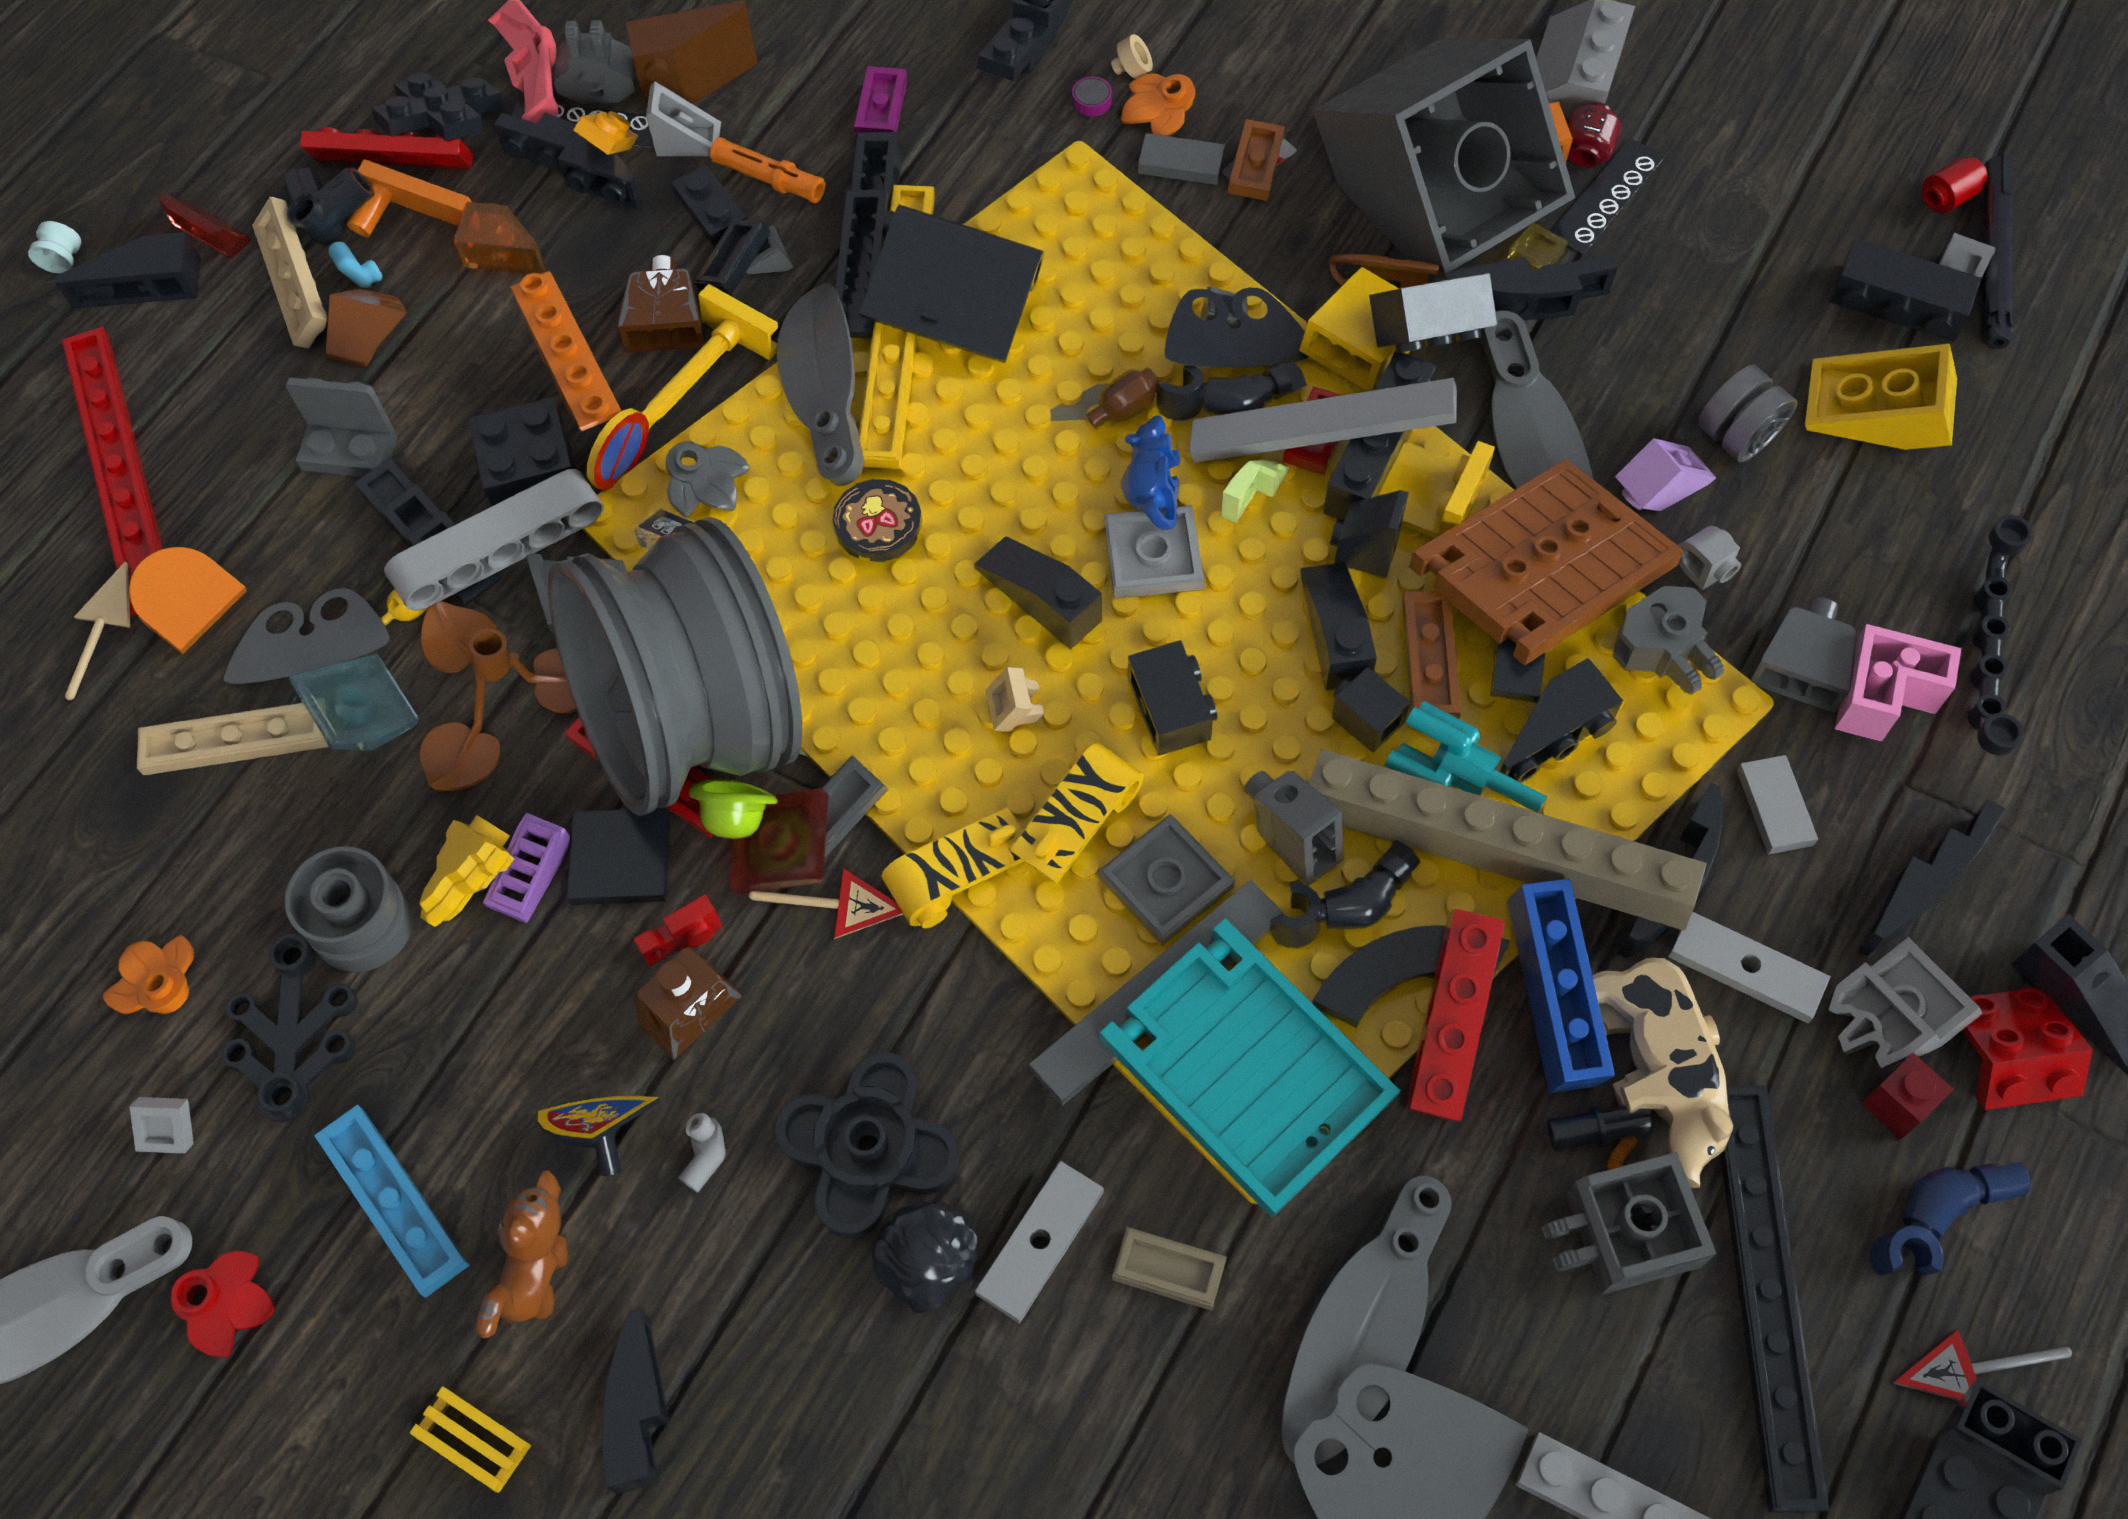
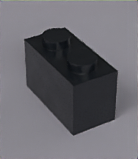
[1128,640,1218,756]

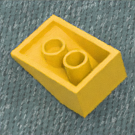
[1805,344,1957,450]

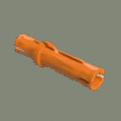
[709,137,826,203]

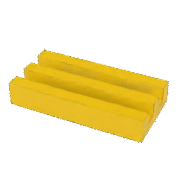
[410,1386,532,1493]

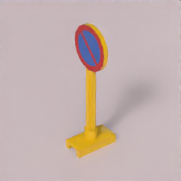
[587,284,778,491]

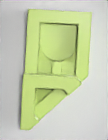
[1221,460,1290,523]

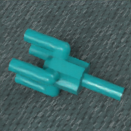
[1384,701,1547,813]

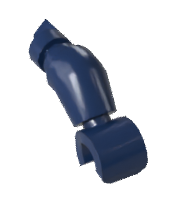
[1870,1162,2030,1276]

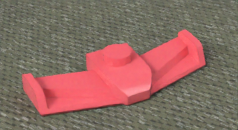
[488,0,558,124]

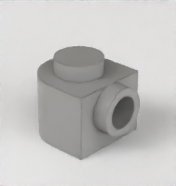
[1678,526,1741,590]

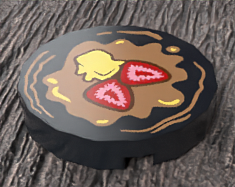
[832,479,922,562]

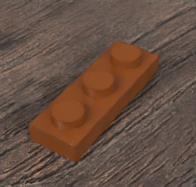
[1402,591,1461,719]

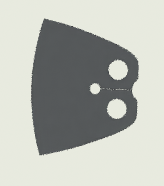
[1294,1364,1529,1519]

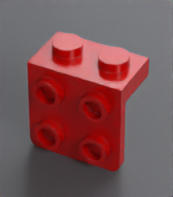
[1962,988,2093,1110]

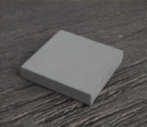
[1104,505,1204,599]

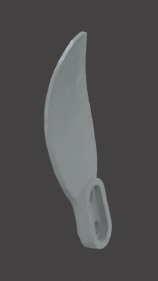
[0,1216,192,1384]

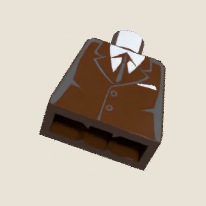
[618,255,706,353]
[635,947,743,1061]

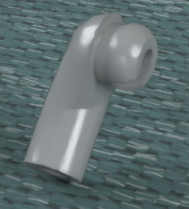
[678,1113,726,1193]

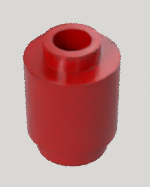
[1922,157,1988,214]

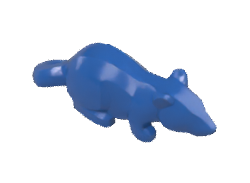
[1121,415,1180,530]

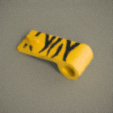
[1010,742,1144,884]
[881,807,1024,929]

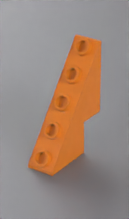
[510,271,621,431]

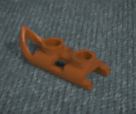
[1329,254,1439,288]

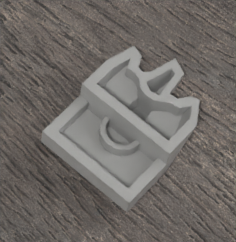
[1829,937,1982,1069]

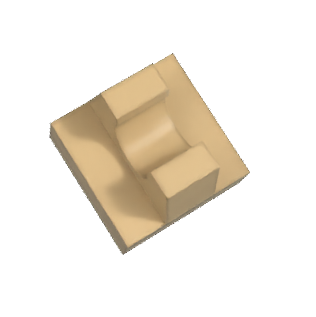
[985,667,1045,732]

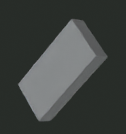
[1737,755,1818,855]

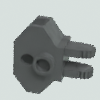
[553,20,636,104]
[1613,586,1725,695]

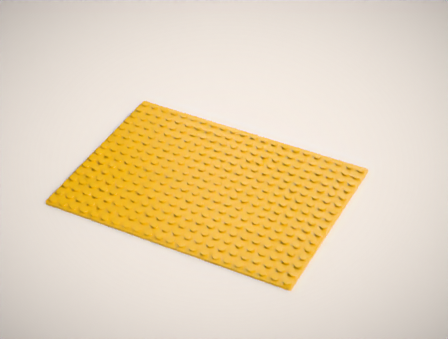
[582,141,1774,1204]

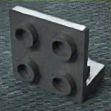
[285,377,398,477]

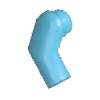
[328,242,383,288]

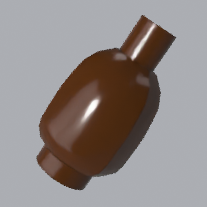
[1086,367,1160,429]

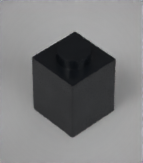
[1332,667,1410,753]

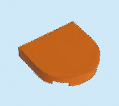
[129,547,247,655]

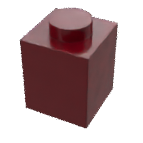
[1861,1053,1954,1140]

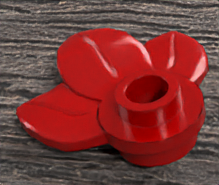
[171,1251,275,1358]

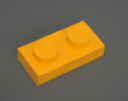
[573,111,638,155]

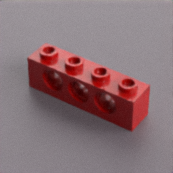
[1404,909,1506,1121]

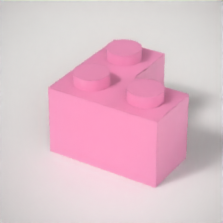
[1835,624,1962,742]

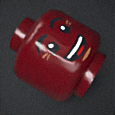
[1567,103,1621,168]

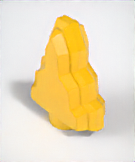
[419,815,515,927]

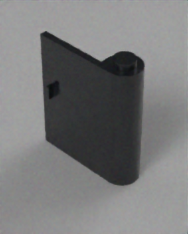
[859,204,1044,363]

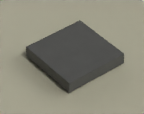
[1098,814,1235,945]

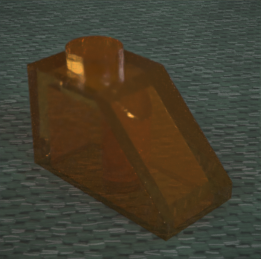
[454,202,546,274]

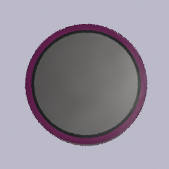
[1072,76,1112,117]

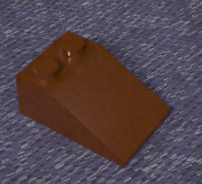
[626,0,758,109]

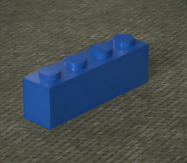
[1507,879,1615,1094]

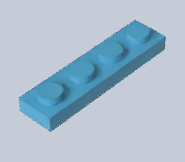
[314,1105,470,1298]

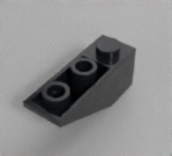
[1500,658,1623,783]
[2012,914,2128,1075]

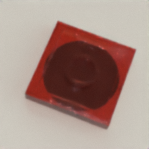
[730,788,829,895]

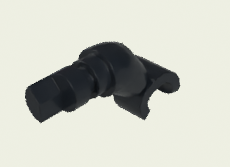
[1156,361,1307,421]
[1270,840,1421,948]

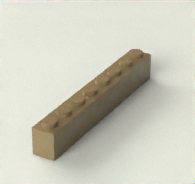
[1309,749,1707,931]

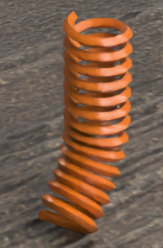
[1607,1136,1637,1170]

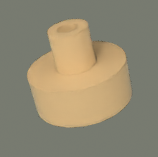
[1111,34,1153,79]

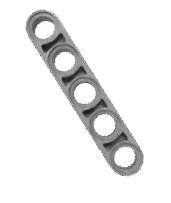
[384,469,604,611]

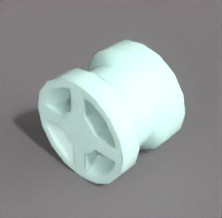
[28,221,81,274]

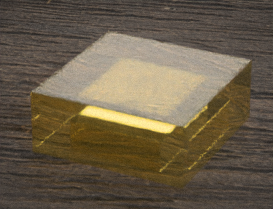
[1507,223,1568,270]

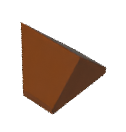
[326,289,407,367]

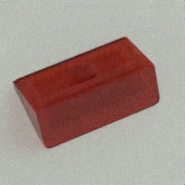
[158,193,251,259]

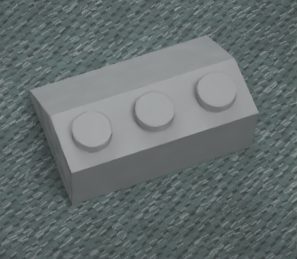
[1536,0,1635,120]

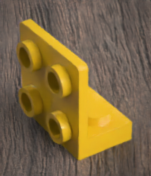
[1378,441,1495,538]

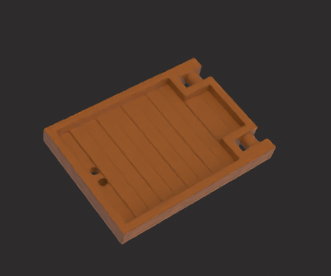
[1409,459,1683,665]

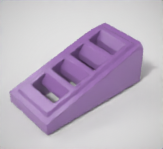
[483,813,571,924]

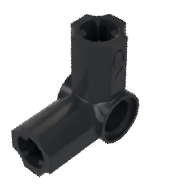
[283,167,375,246]

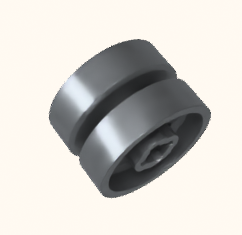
[1697,365,1797,462]

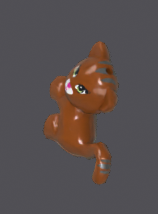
[475,1170,569,1338]

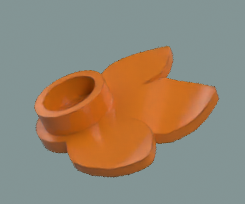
[1121,73,1195,136]
[103,935,194,1014]

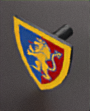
[538,1096,660,1176]

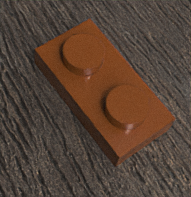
[1228,119,1285,201]

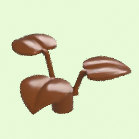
[420,601,577,791]

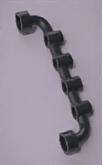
[1967,515,2033,756]

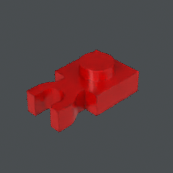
[634,894,723,967]

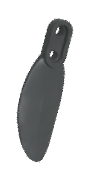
[777,283,864,486]
[1481,311,1593,489]
[1281,1176,1452,1465]

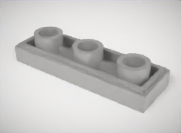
[1668,912,1831,1023]
[975,1161,1104,1324]

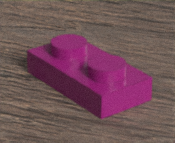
[854,66,908,138]

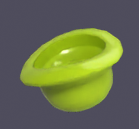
[688,778,778,839]

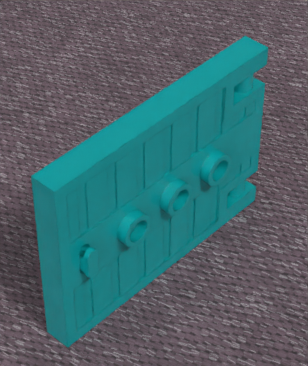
[1099,918,1400,1218]

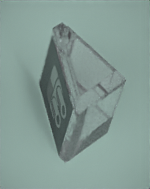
[634,508,695,549]

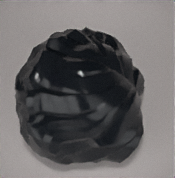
[872,1201,978,1313]

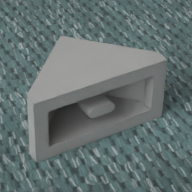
[646,82,721,156]

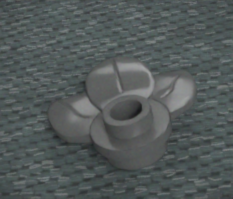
[666,442,749,517]

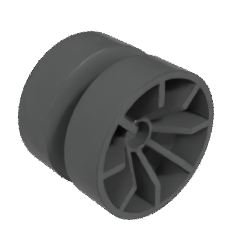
[285,846,413,972]

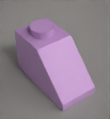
[1615,438,1716,511]

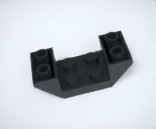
[1899,1380,2083,1519]

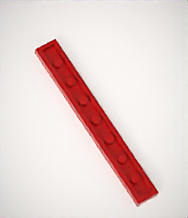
[62,327,163,615]

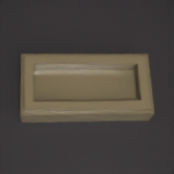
[1112,1227,1227,1311]

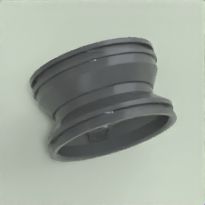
[548,517,802,816]

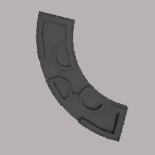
[1312,925,1510,1028]

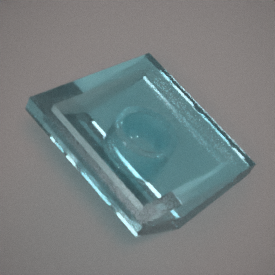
[290,653,419,751]

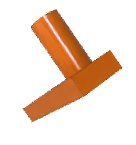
[347,159,483,238]

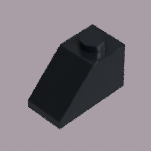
[1330,490,1409,578]

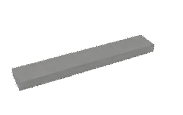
[1190,378,1457,463]

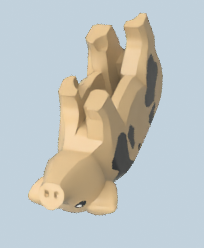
[1592,958,1733,1188]

